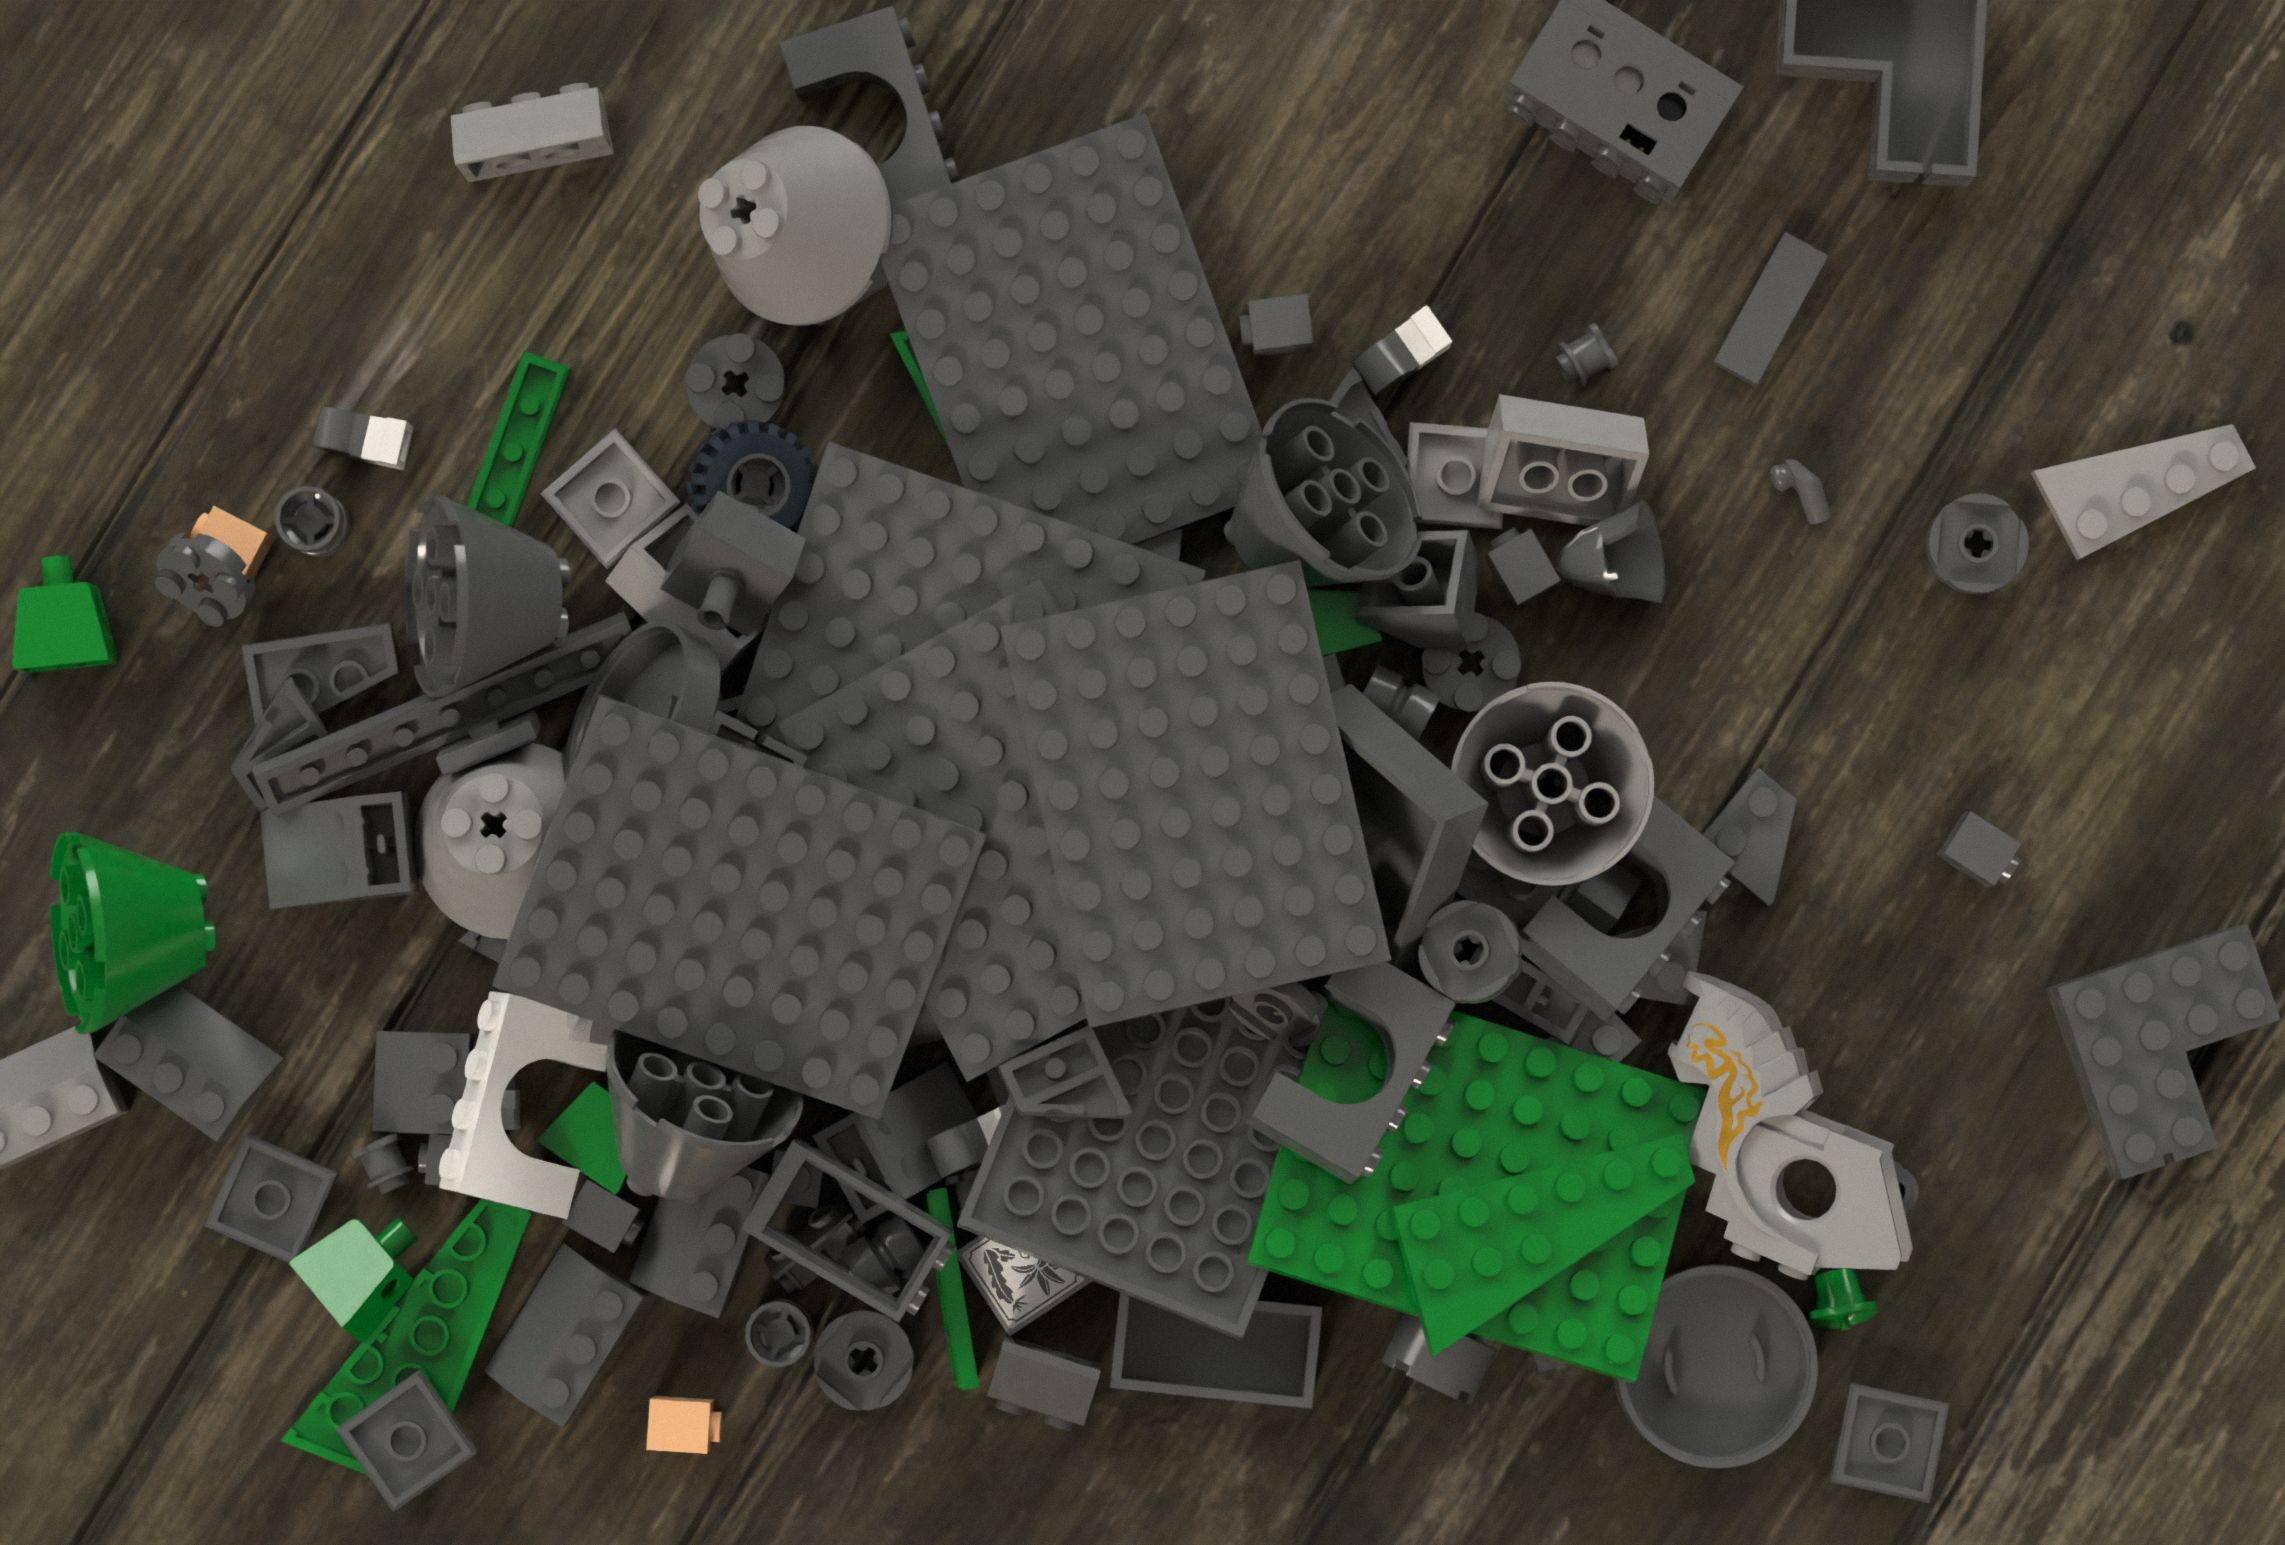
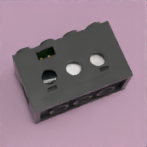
[1502,0,1744,205]

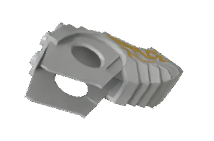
[1667,971,1913,1280]

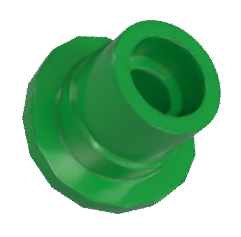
[1807,1269,1878,1331]

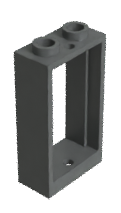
[741,1136,956,1322]

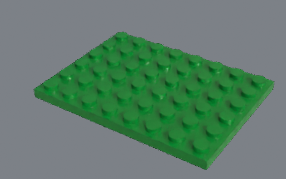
[1245,975,1708,1383]

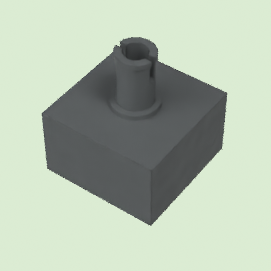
[660,490,806,637]

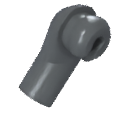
[1769,459,1832,524]

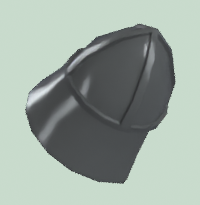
[1554,500,1666,603]

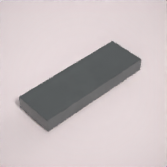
[1712,232,1828,387]

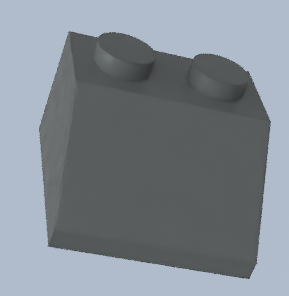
[1357,530,1482,648]
[373,1031,478,1134]
[987,1335,1102,1431]

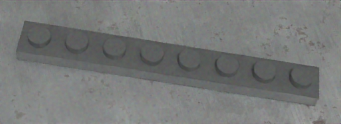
[251,611,633,817]

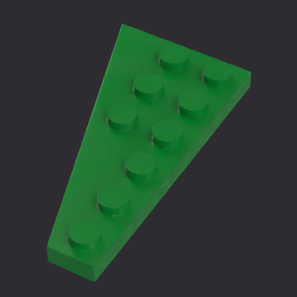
[1389,1133,1696,1358]
[280,1198,534,1496]

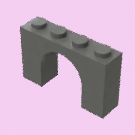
[779,6,960,205]
[1519,796,1735,1021]
[1245,962,1456,1185]

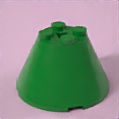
[49,831,215,1034]

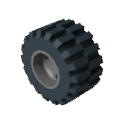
[687,420,818,533]

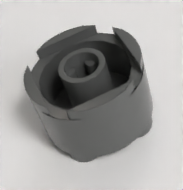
[1380,1313,1497,1405]

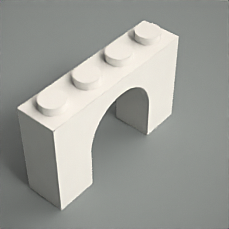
[439,991,607,1219]

